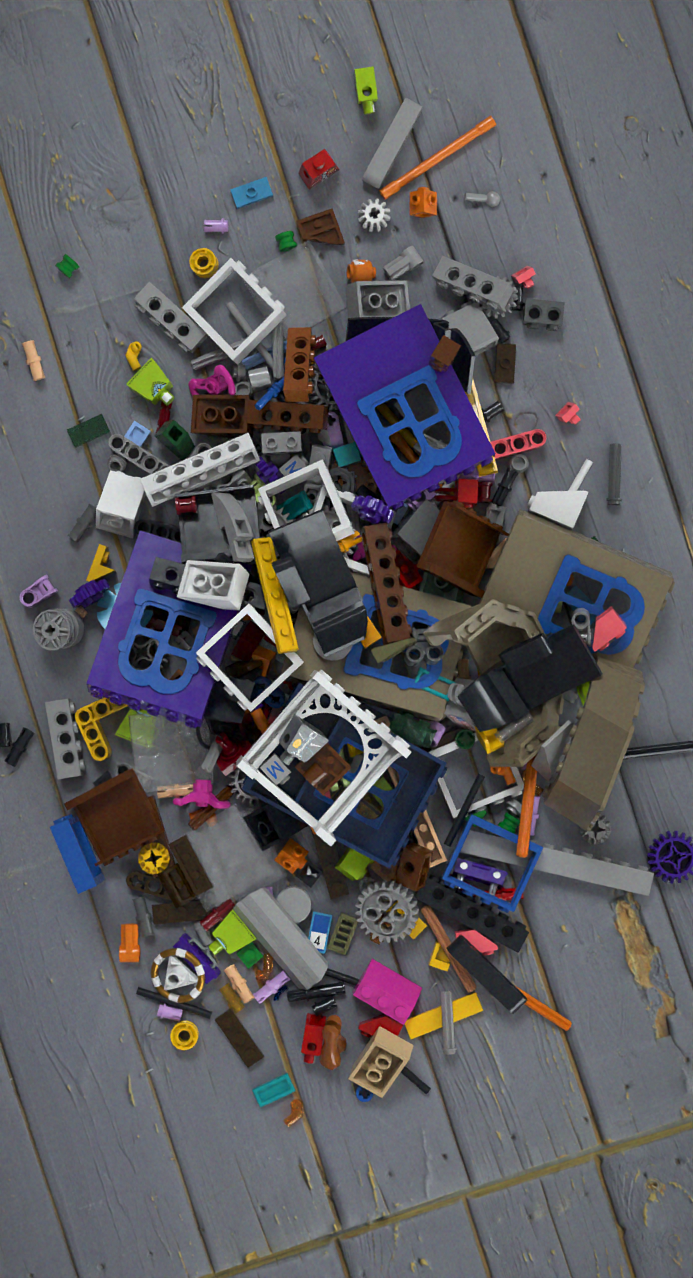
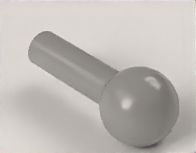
[464,191,500,207]

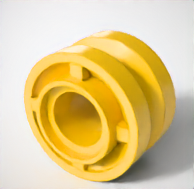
[189,248,219,279]
[170,1020,199,1050]

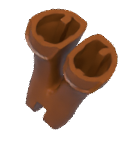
[319,1015,347,1070]

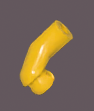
[125,341,142,371]

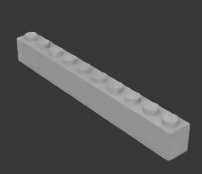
[460,826,654,896]

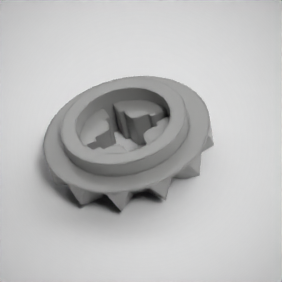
[580,814,611,845]

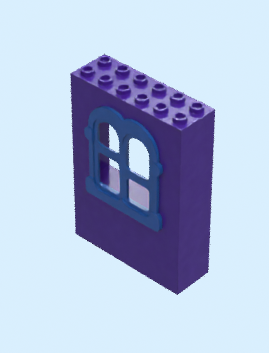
[314,304,496,511]
[86,531,252,729]

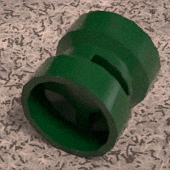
[455,730,475,749]

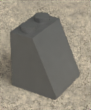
[391,499,440,565]

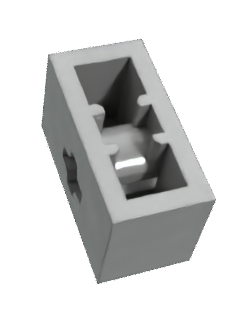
[261,431,302,456]

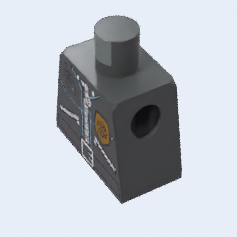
[279,714,329,765]

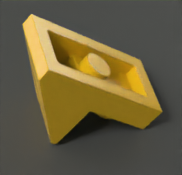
[86,544,116,582]

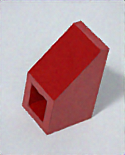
[358,1014,403,1038]

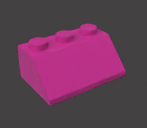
[352,958,422,1025]

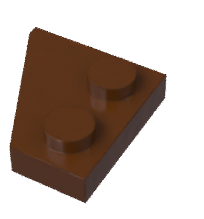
[296,208,345,245]

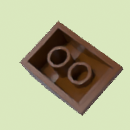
[191,395,254,438]

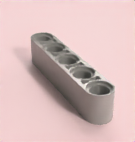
[362,98,423,189]

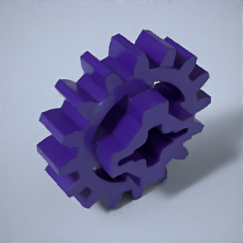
[255,457,287,494]
[351,495,394,525]
[69,579,110,608]

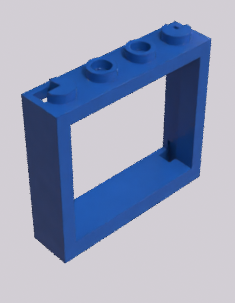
[50,814,105,894]
[441,814,543,913]

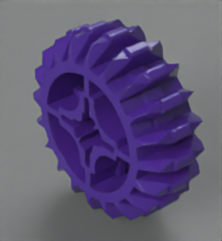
[647,831,693,884]

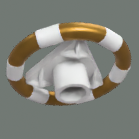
[151,948,205,1003]

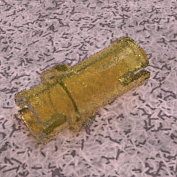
[219,983,246,1014]

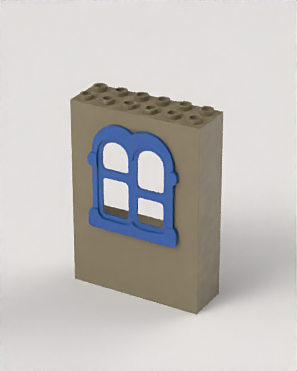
[479,509,675,668]
[280,572,472,722]

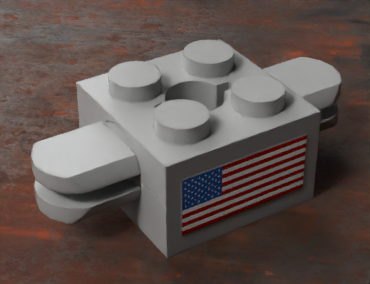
[444,678,475,731]

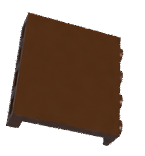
[416,500,509,598]
[64,768,164,867]

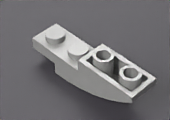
[300,444,333,518]
[211,492,254,562]

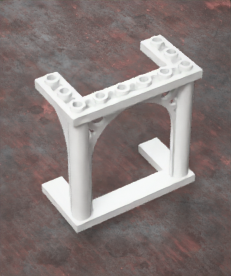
[236,670,411,846]

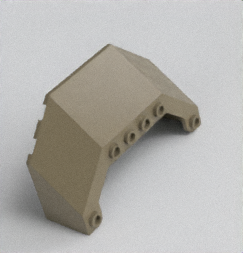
[423,599,564,767]
[542,656,645,831]

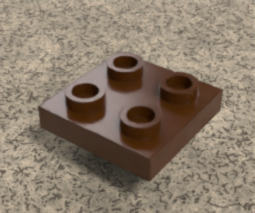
[294,743,352,795]

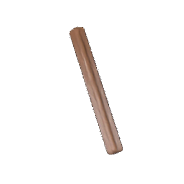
[421,904,476,993]

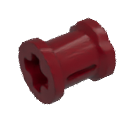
[477,482,493,503]
[175,496,197,515]

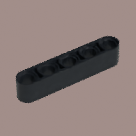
[446,934,528,1014]

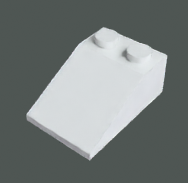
[177,560,249,611]

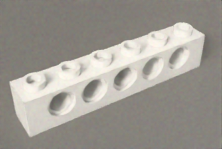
[140,433,260,507]

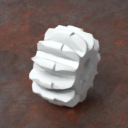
[358,199,390,232]

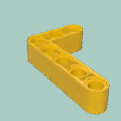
[75,697,129,761]

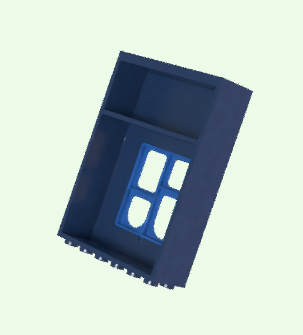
[241,682,447,869]

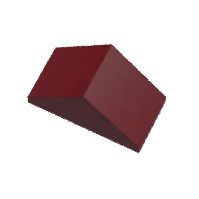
[232,621,266,661]

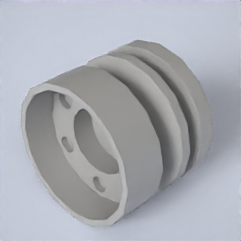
[33,608,84,650]

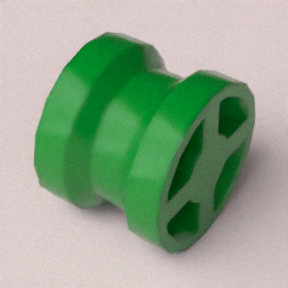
[275,231,298,252]
[55,254,79,279]
[498,812,520,834]

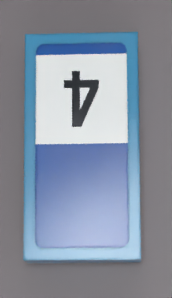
[308,911,332,954]

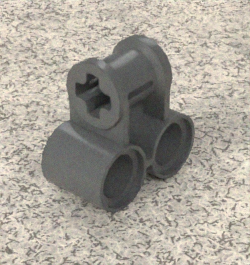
[404,626,444,667]

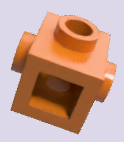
[409,187,437,218]
[274,838,309,874]

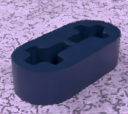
[254,676,285,708]

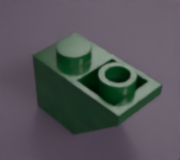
[155,420,195,461]

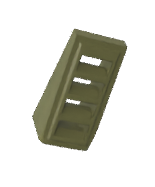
[371,638,416,663]
[327,912,358,955]

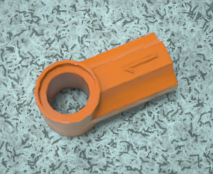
[119,923,140,962]

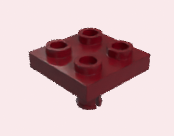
[208,733,252,776]

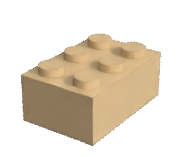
[348,1026,414,1098]

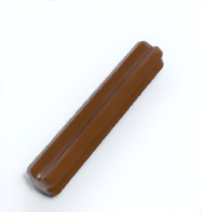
[188,785,234,831]

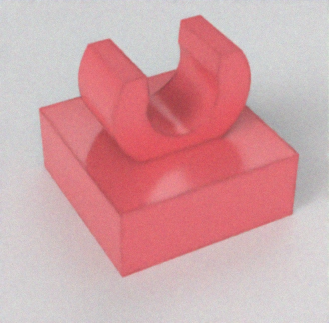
[511,266,536,289]
[555,402,581,425]

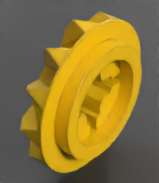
[138,843,170,874]

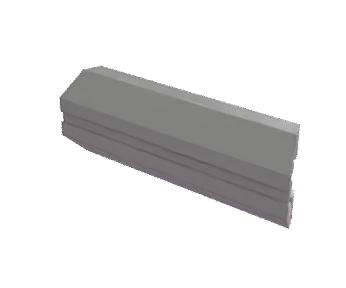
[233,888,328,990]

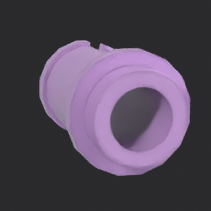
[204,218,229,234]
[157,1003,183,1022]

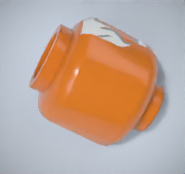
[346,259,376,283]

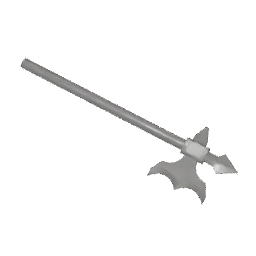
[226,301,331,454]

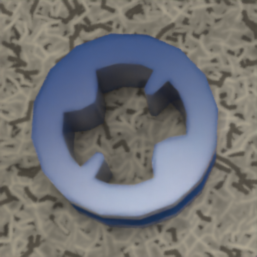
[356,1085,373,1102]

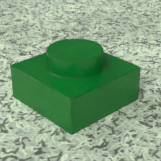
[236,942,264,969]

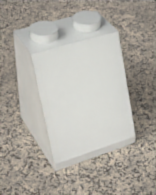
[96,470,146,538]
[527,491,588,530]

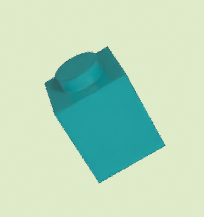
[333,442,362,468]

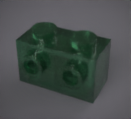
[389,711,437,748]

